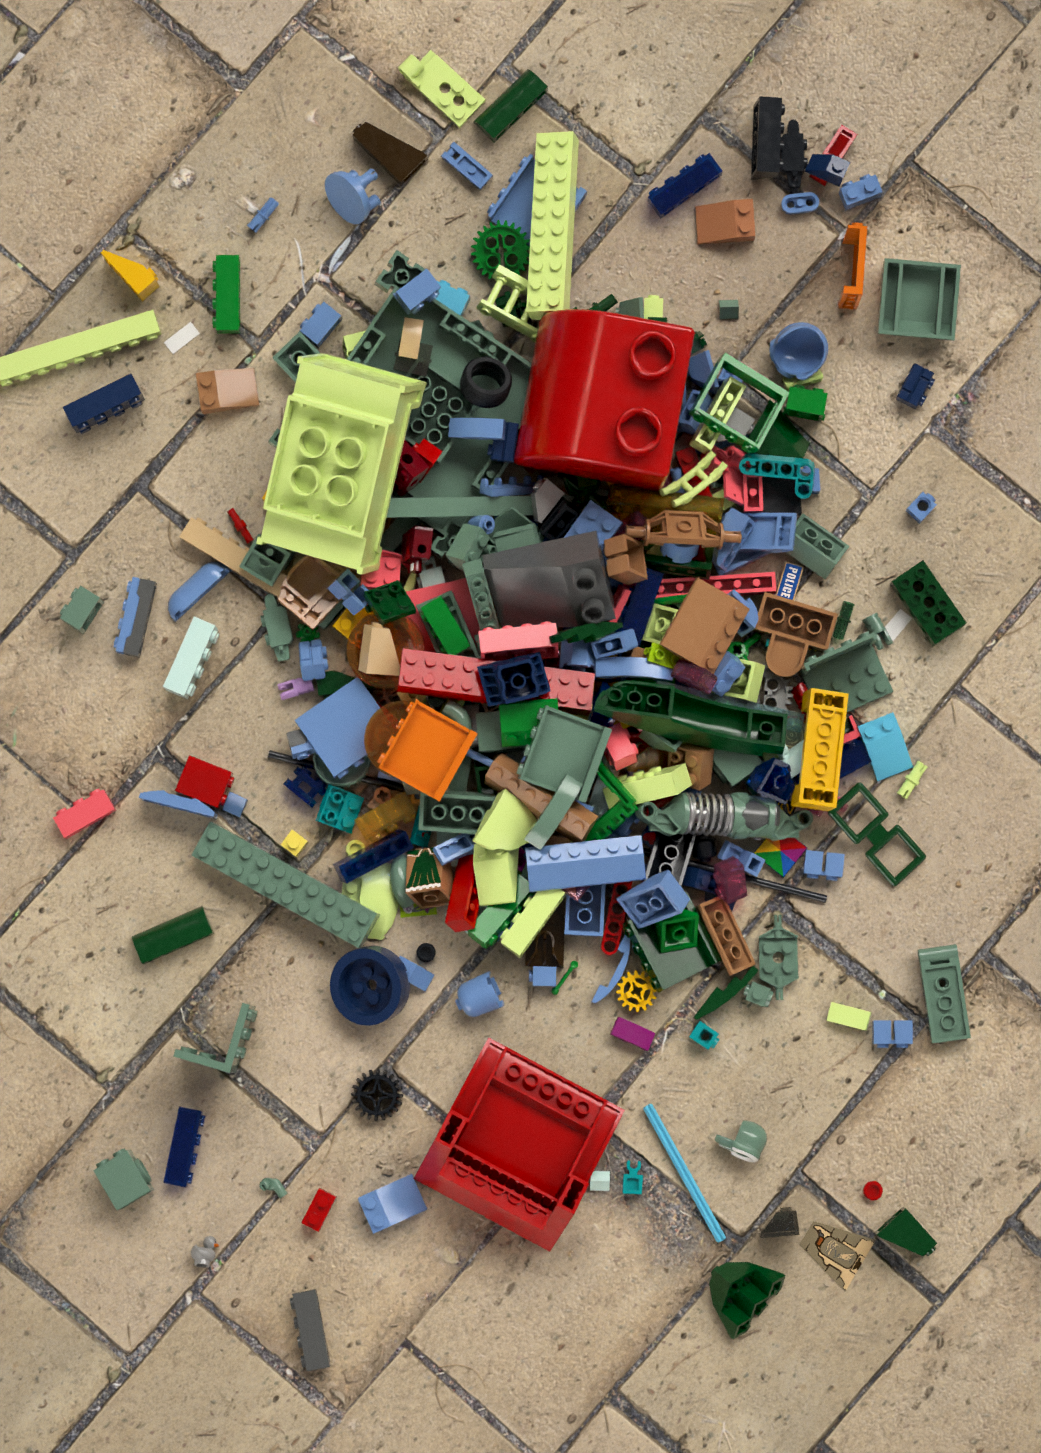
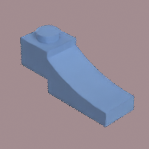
[432,833,476,866]

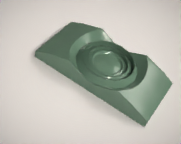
[416,590,480,658]

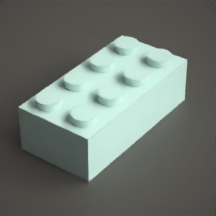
[163,617,219,700]

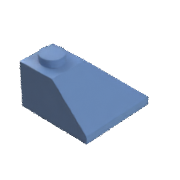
[687,350,719,394]

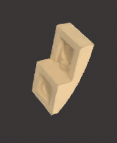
[398,317,424,359]

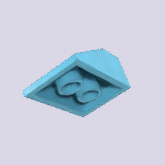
[857,712,913,782]

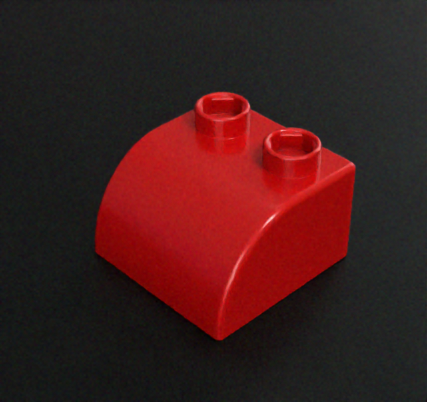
[514,309,695,491]

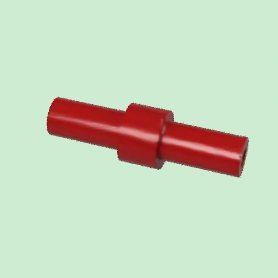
[227,508,254,544]

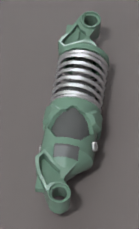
[635,792,813,841]

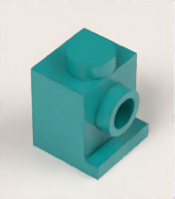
[689,1021,720,1050]

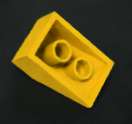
[100,250,159,302]

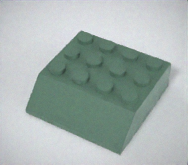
[878,258,961,341]

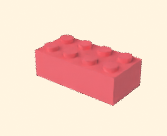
[478,621,558,661]

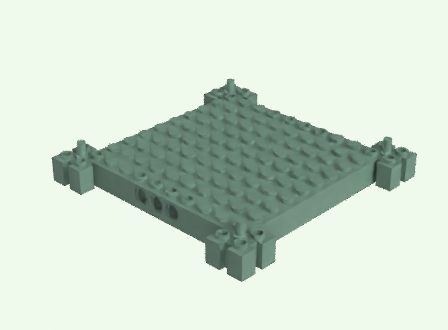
[268,250,531,571]

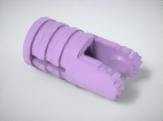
[278,678,315,700]

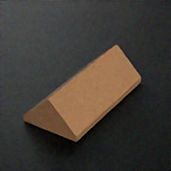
[696,894,756,976]

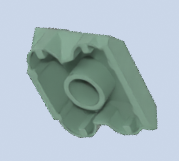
[493,523,539,552]

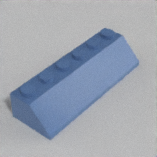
[525,835,646,892]

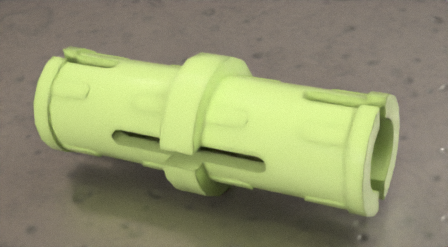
[897,761,928,799]

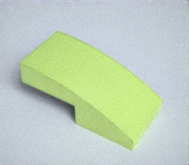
[826,1002,872,1031]

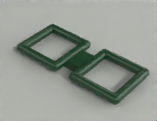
[828,782,926,887]

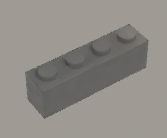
[290,1289,331,1371]

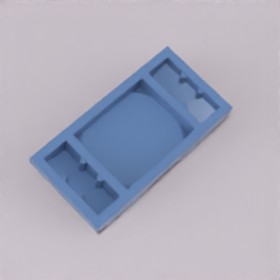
[722,513,797,553]
[139,790,218,819]

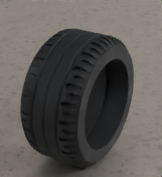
[460,357,512,408]

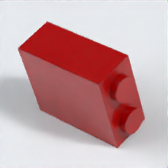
[175,755,235,809]

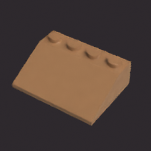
[660,577,750,676]

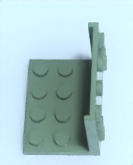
[800,631,893,712]
[173,1003,258,1073]

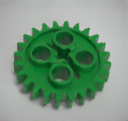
[471,220,530,280]

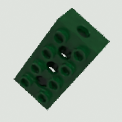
[890,560,967,647]

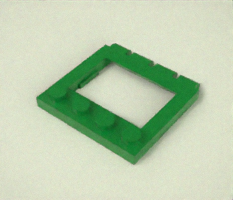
[585,761,638,841]

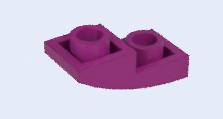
[610,1017,655,1051]

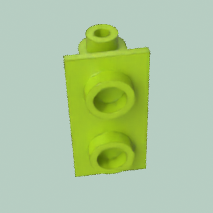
[644,642,683,671]

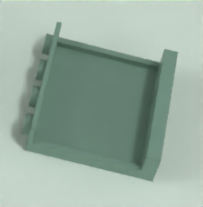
[516,705,612,803]

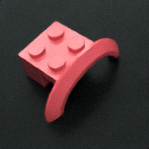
[359,549,410,590]

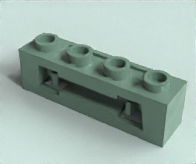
[462,559,500,631]

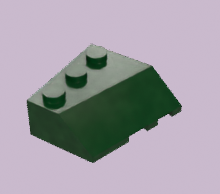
[741,399,810,471]

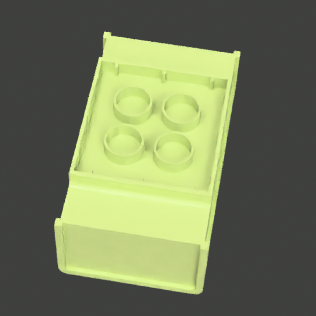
[256,353,427,575]

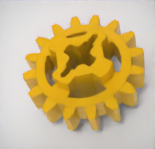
[616,970,657,1012]

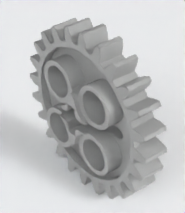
[731,663,793,713]

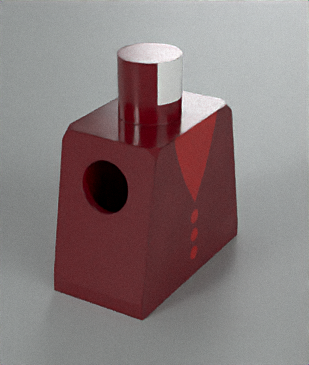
[402,525,433,574]

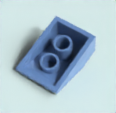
[616,870,690,929]
[358,1174,427,1234]

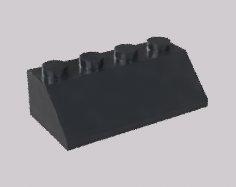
[751,96,785,180]
[642,823,697,886]

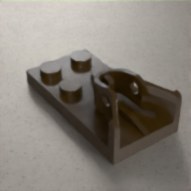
[525,890,565,967]

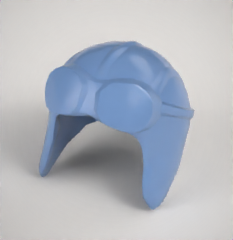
[769,322,828,380]

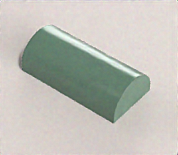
[272,331,320,383]

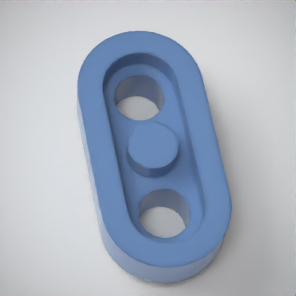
[781,192,819,215]

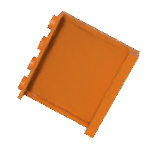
[838,222,867,310]
[377,699,478,802]

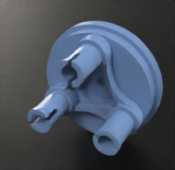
[325,168,381,224]

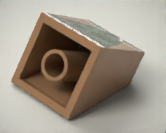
[406,845,454,909]

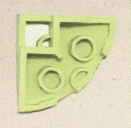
[472,789,537,851]

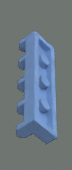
[480,475,545,497]

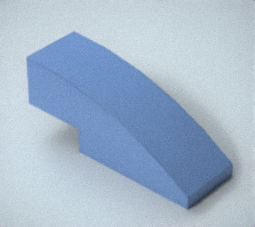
[448,418,506,440]

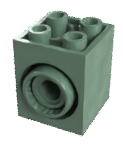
[712,749,764,789]
[93,1148,155,1211]

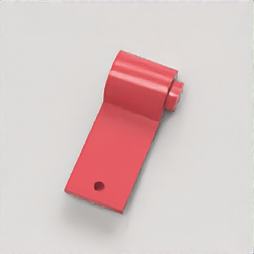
[723,446,751,506]

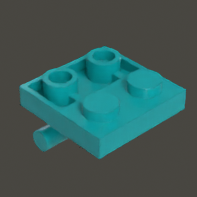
[315,785,364,834]

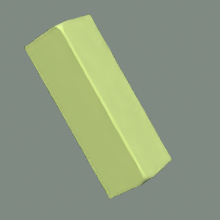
[782,369,823,391]

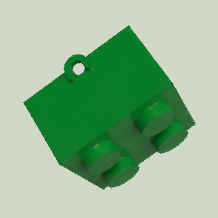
[783,384,828,422]

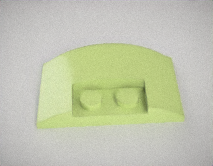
[342,858,399,940]

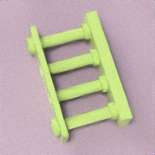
[476,265,539,342]

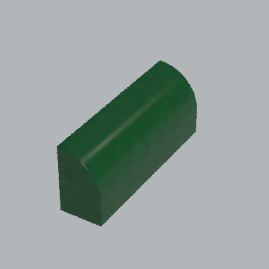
[473,69,548,143]
[132,906,215,964]

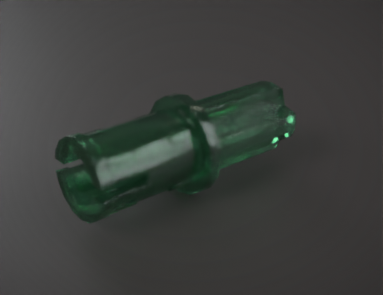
[833,601,855,640]

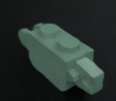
[260,594,294,662]

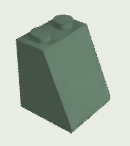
[476,711,526,755]

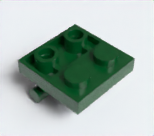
[364,580,416,625]

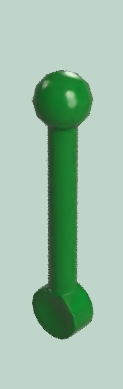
[551,961,578,995]

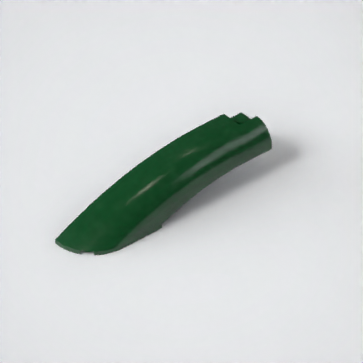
[594,680,788,756]

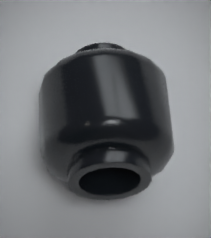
[692,833,717,862]

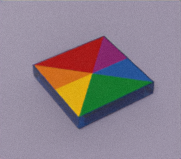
[754,838,807,878]

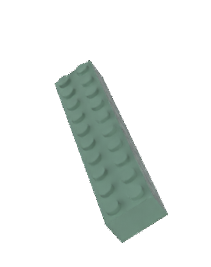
[192,822,380,948]

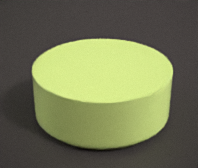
[346,840,365,859]

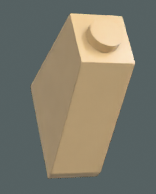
[358,622,400,676]

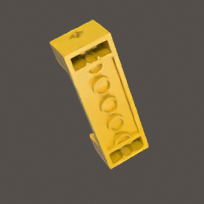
[791,688,849,811]

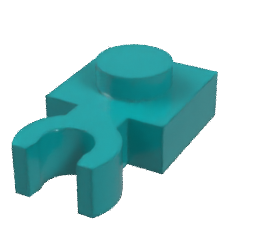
[622,1160,643,1195]

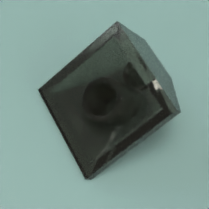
[758,1207,800,1238]

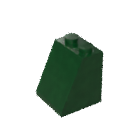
[874,1207,937,1256]

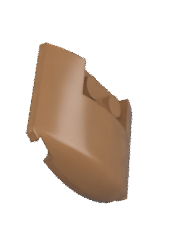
[278,555,361,630]

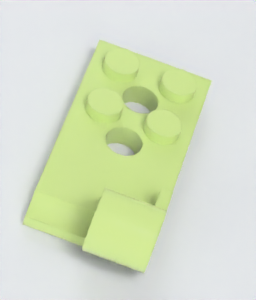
[398,50,486,128]

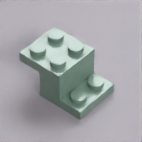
[239,534,296,586]

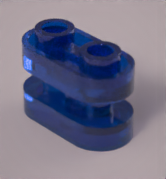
[283,766,327,808]

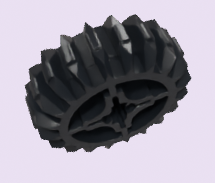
[351,1069,403,1121]

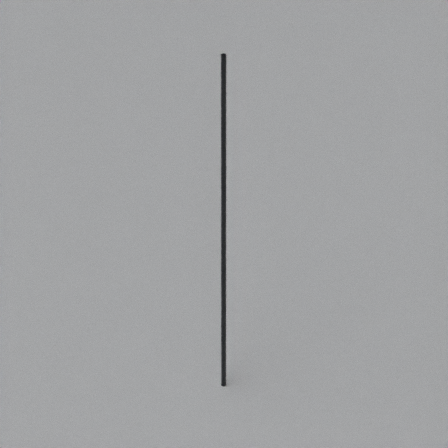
[268,750,827,903]

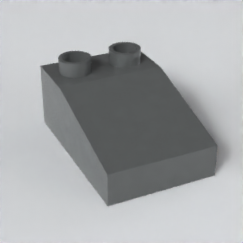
[483,531,616,628]

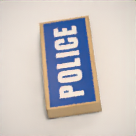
[776,562,804,600]

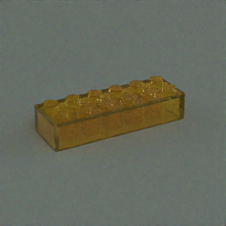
[607,485,725,536]

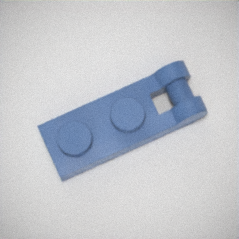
[441,142,493,190]

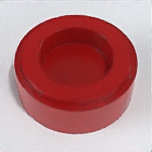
[863,1181,883,1201]

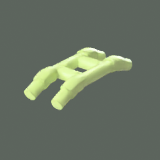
[660,450,728,508]

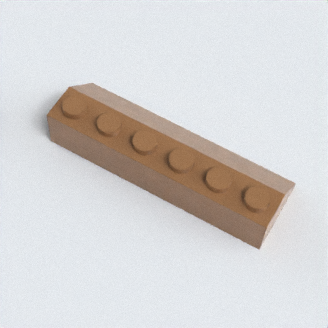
[484,753,599,843]

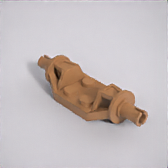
[625,510,741,550]

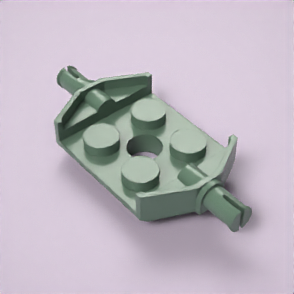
[759,915,799,1000]

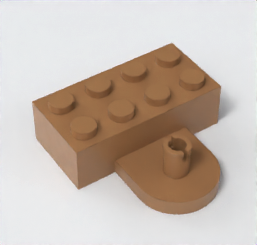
[753,592,838,678]

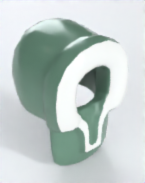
[715,1120,767,1163]

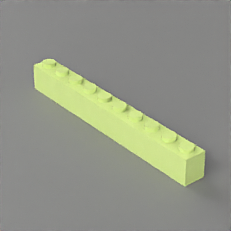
[0,310,162,386]

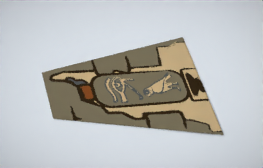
[800,1221,876,1291]

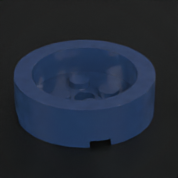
[330,946,410,1026]

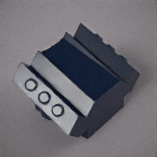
[477,652,551,706]

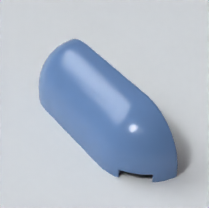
[168,562,232,622]

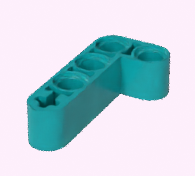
[739,453,815,499]

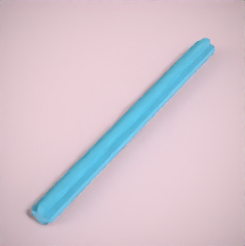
[643,1104,726,1243]

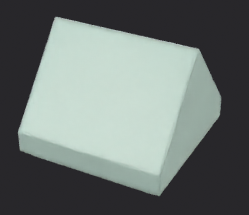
[590,1171,610,1191]

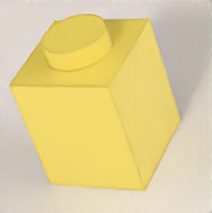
[281,830,309,857]

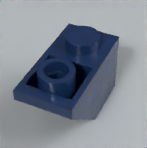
[682,866,724,896]

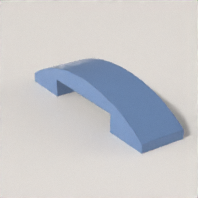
[595,657,673,682]
[592,935,630,1004]

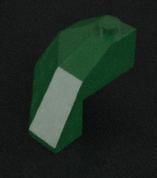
[709,1262,786,1340]

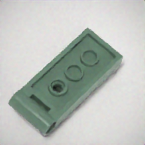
[918,944,971,1044]

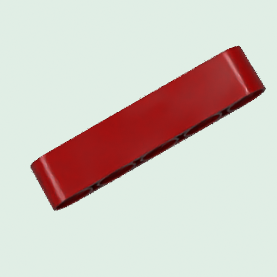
[601,881,633,955]

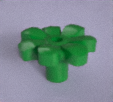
[296,623,320,642]

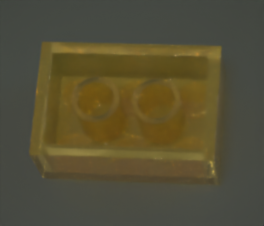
[354,791,417,843]

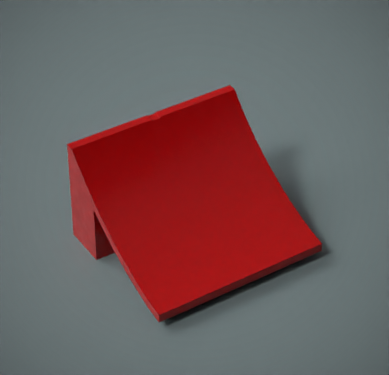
[413,1037,625,1252]

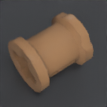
[374,787,392,805]

